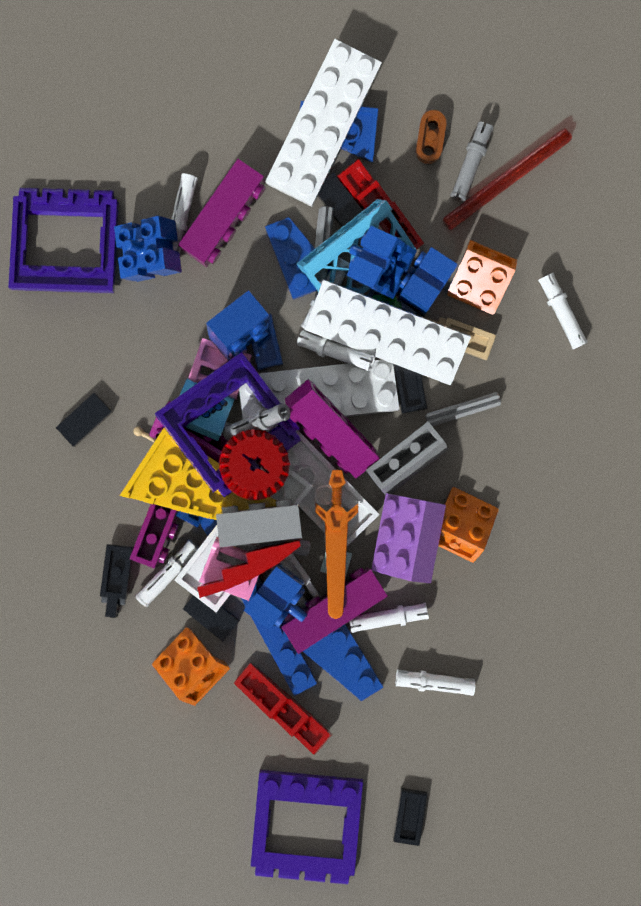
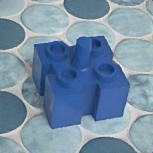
[114,216,182,282]
[347,226,417,299]
[398,247,458,317]
[243,563,308,630]

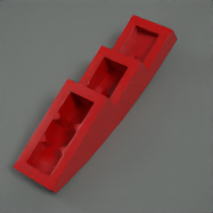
[337,159,424,250]
[197,539,301,598]
[234,663,333,755]

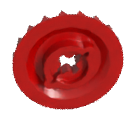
[219,429,290,500]

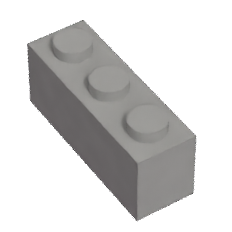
[366,422,448,495]
[216,499,302,547]

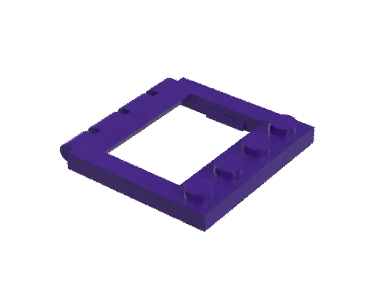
[8,187,119,293]
[155,352,301,498]
[251,770,363,884]

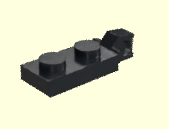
[100,544,134,618]

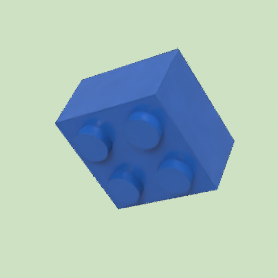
[206,290,269,361]

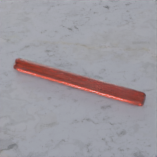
[443,128,572,230]

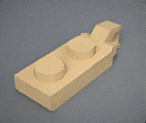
[426,317,496,360]

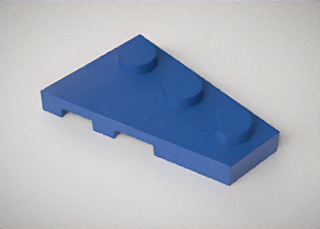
[300,101,378,163]
[265,217,331,300]
[303,624,384,701]

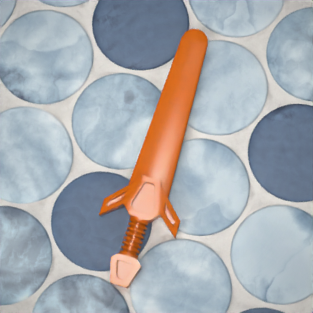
[315,470,358,619]

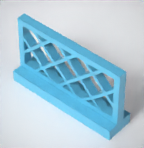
[297,199,417,294]

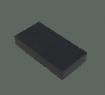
[318,173,363,227]
[393,364,428,414]
[56,393,113,447]
[183,595,240,642]
[393,788,427,846]

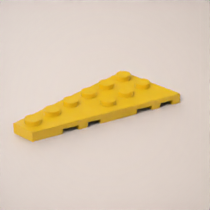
[119,428,300,520]

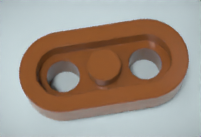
[416,110,446,164]

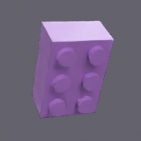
[371,493,446,583]

